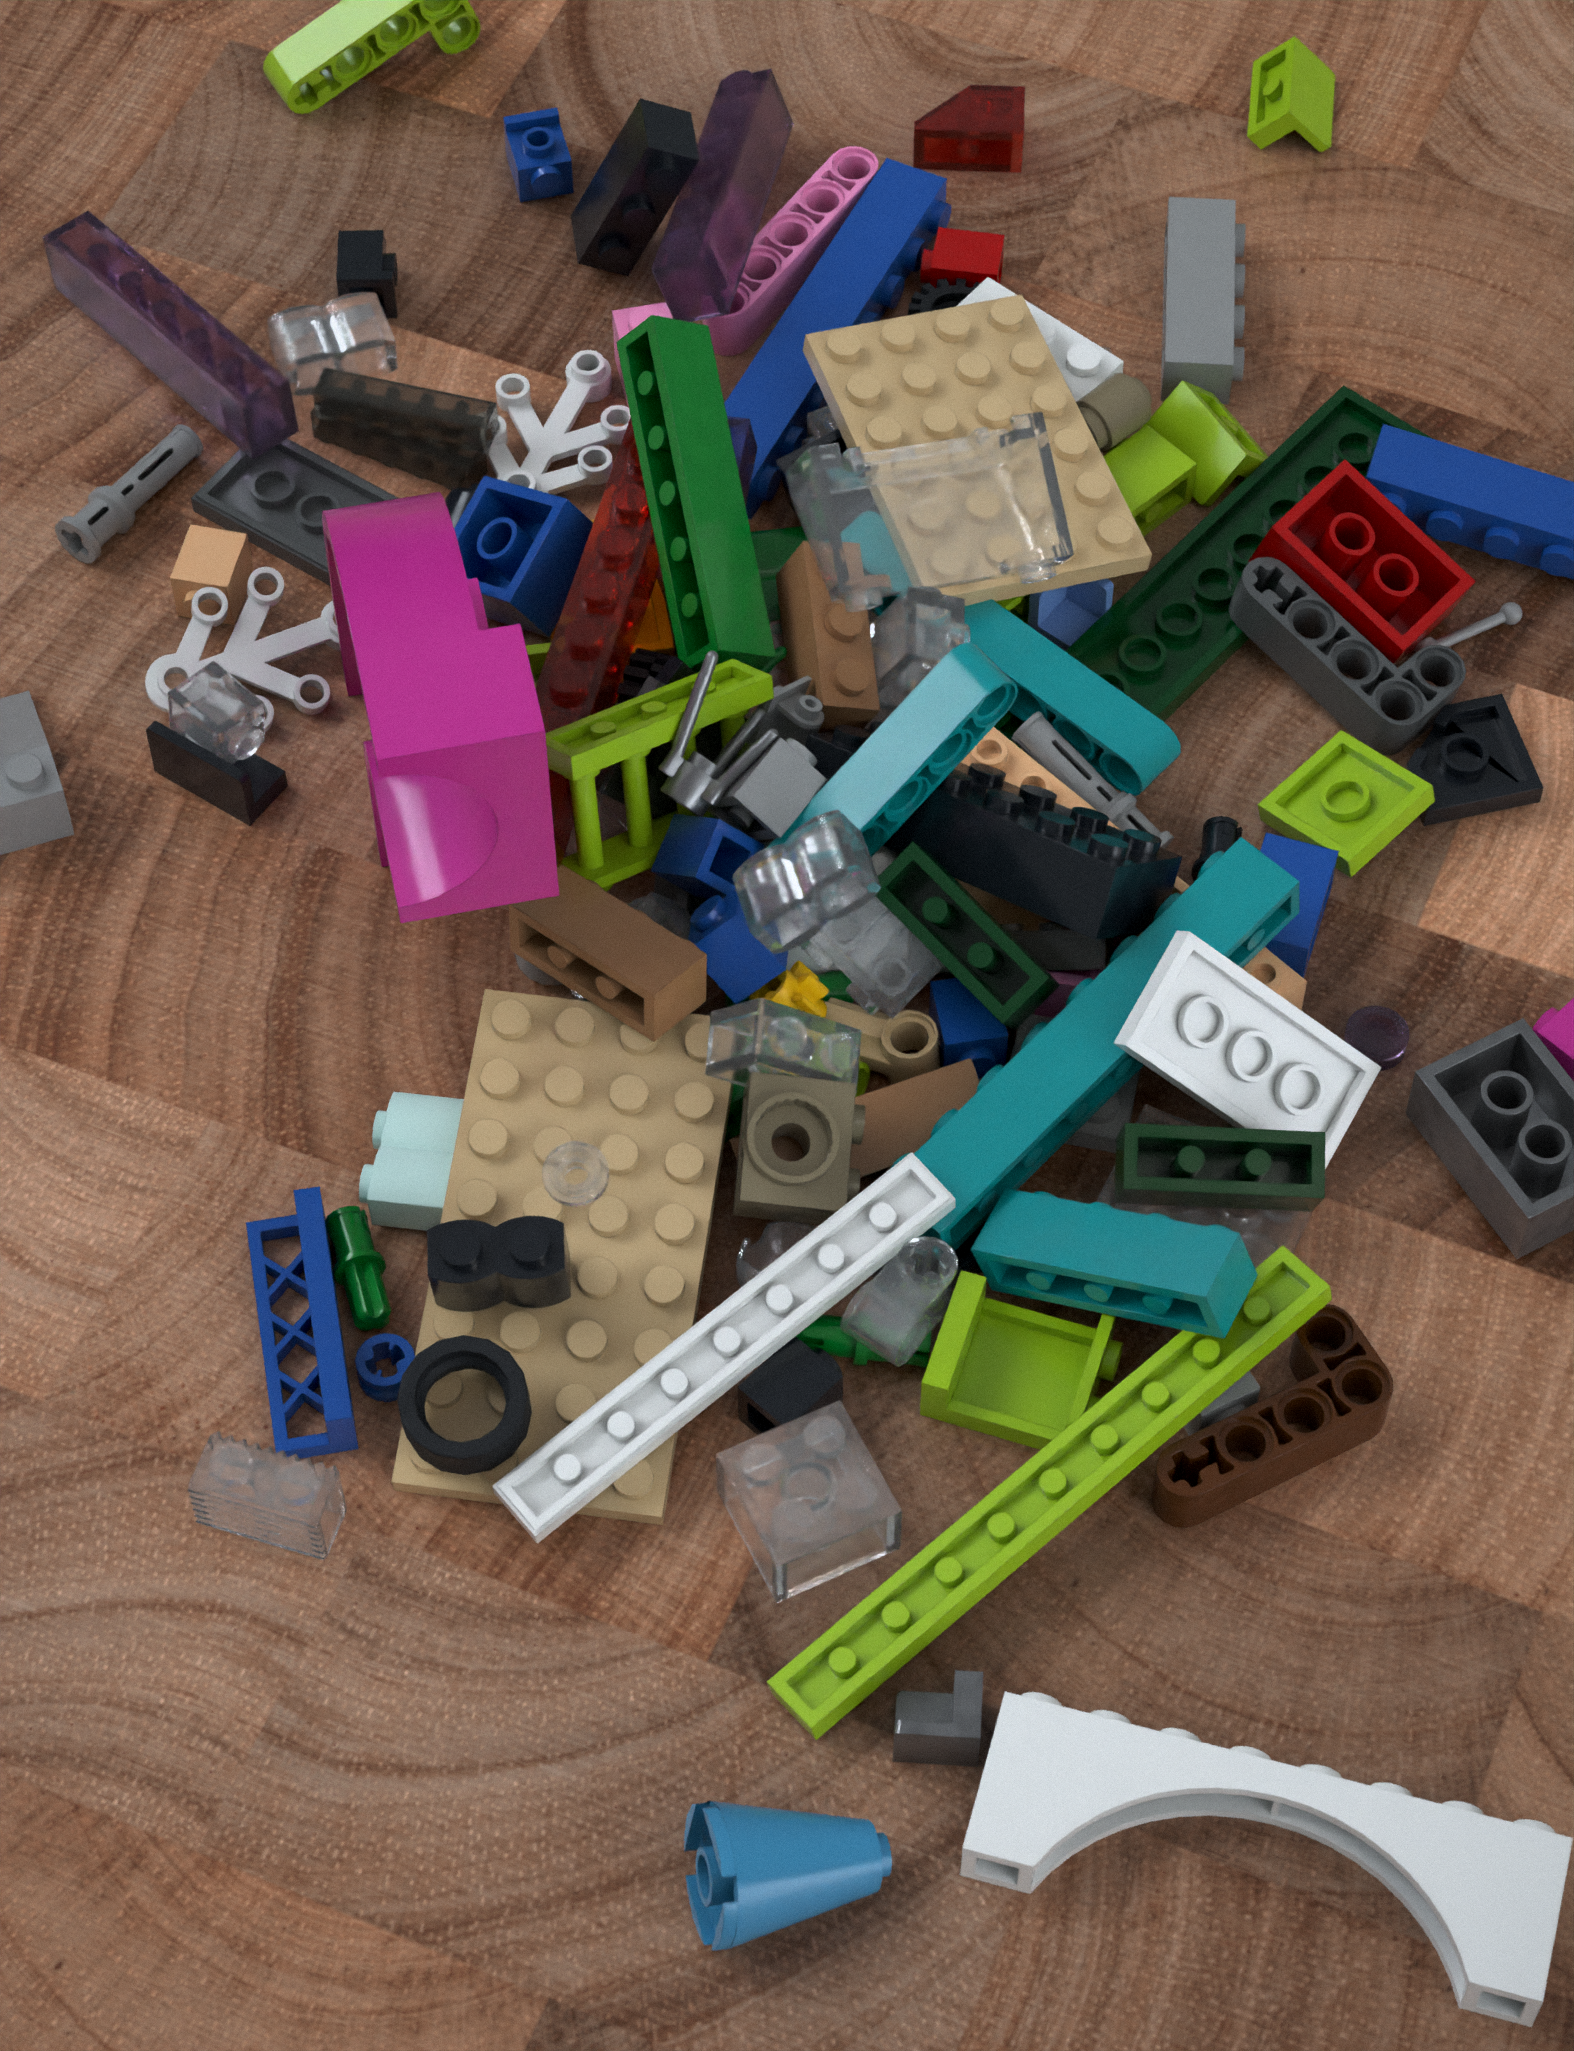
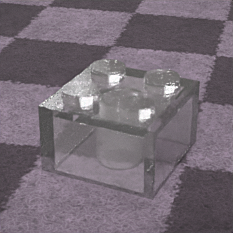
[716,1400,902,1603]

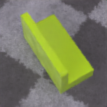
[1247,36,1335,153]
[1142,380,1268,507]

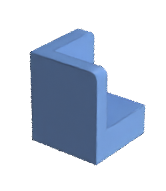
[1028,579,1114,651]

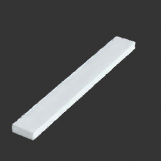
[492,1152,956,1544]

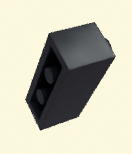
[571,98,700,276]

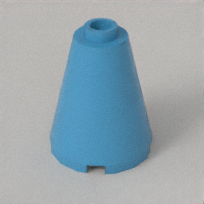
[684,1801,892,1950]

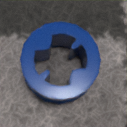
[355,1333,415,1402]

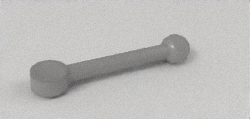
[1414,602,1522,653]

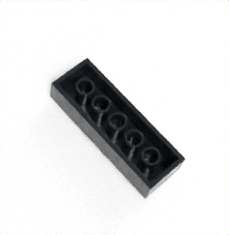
[805,721,1182,940]

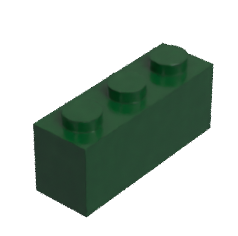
[867,842,1060,1030]
[1114,1123,1325,1212]

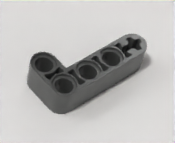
[1229,557,1466,755]

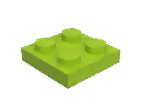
[1257,730,1435,878]

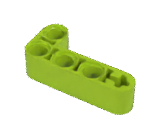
[263,0,481,114]

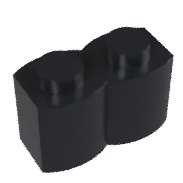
[427,1216,571,1312]

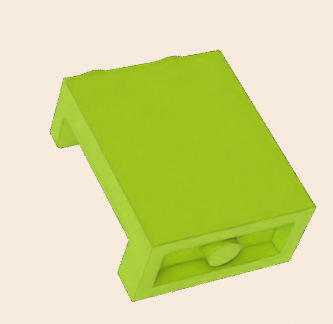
[920,1270,1123,1450]

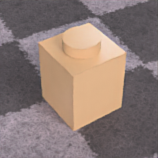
[170,524,254,625]

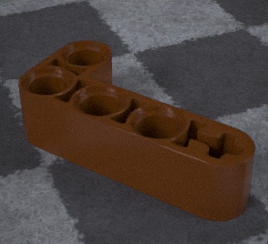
[1151,1304,1393,1528]

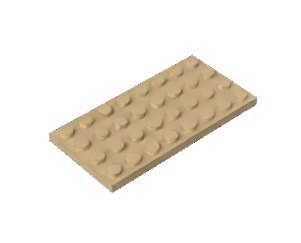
[391,989,742,1525]

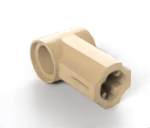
[811,997,941,1085]

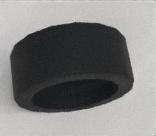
[397,1335,532,1475]

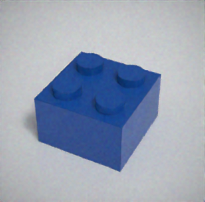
[454,475,606,637]

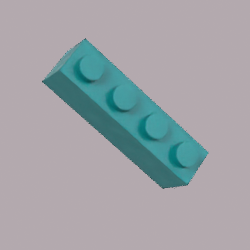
[971,1188,1258,1339]

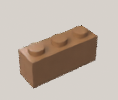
[775,541,880,733]
[509,865,707,1042]

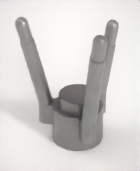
[658,651,779,817]

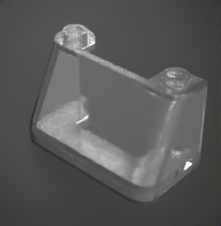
[785,411,1074,612]

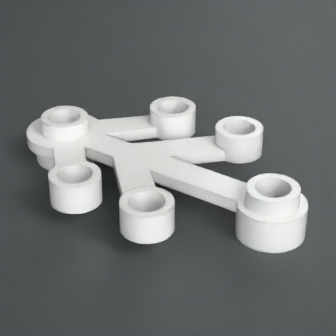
[472,350,634,495]
[145,567,340,736]

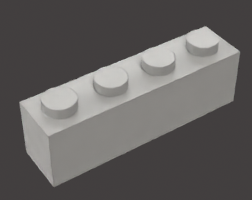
[1161,197,1246,404]

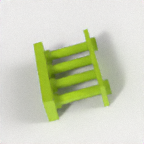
[546,659,774,892]

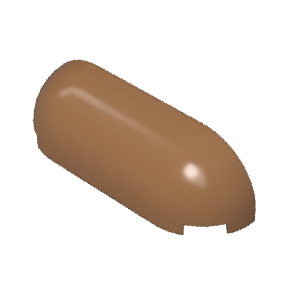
[729,1058,979,1178]

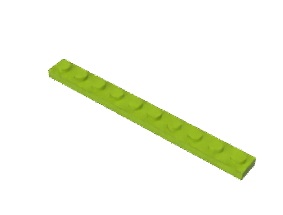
[767,1245,1332,1740]

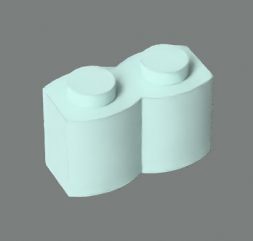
[359,1092,464,1231]

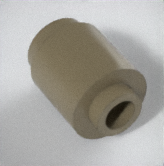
[1076,373,1152,452]

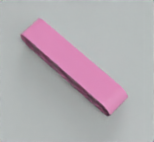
[702,146,878,356]

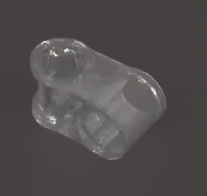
[840,1236,958,1367]

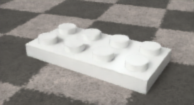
[1113,930,1382,1169]

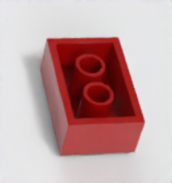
[1248,460,1476,666]

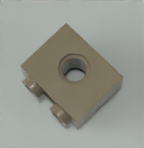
[732,1071,865,1225]

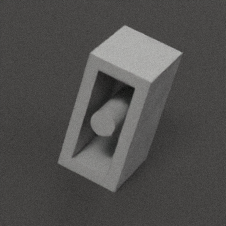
[707,737,828,841]

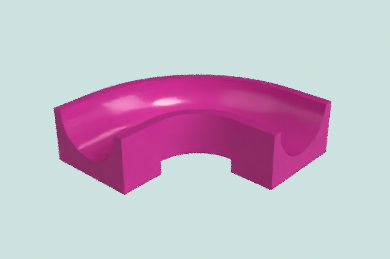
[322,492,559,923]

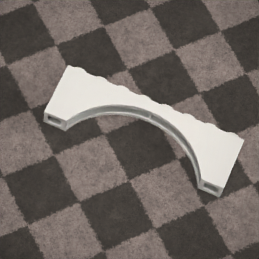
[960,1691,1573,2027]

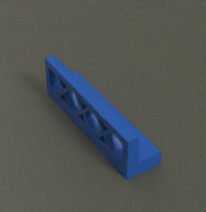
[246,1186,359,1462]

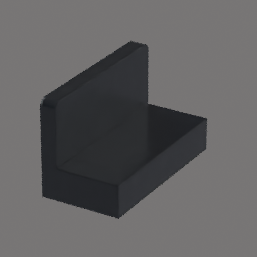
[146,717,288,826]

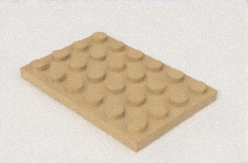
[803,294,1152,616]

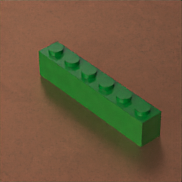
[616,315,776,673]

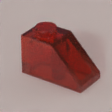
[913,85,1025,173]

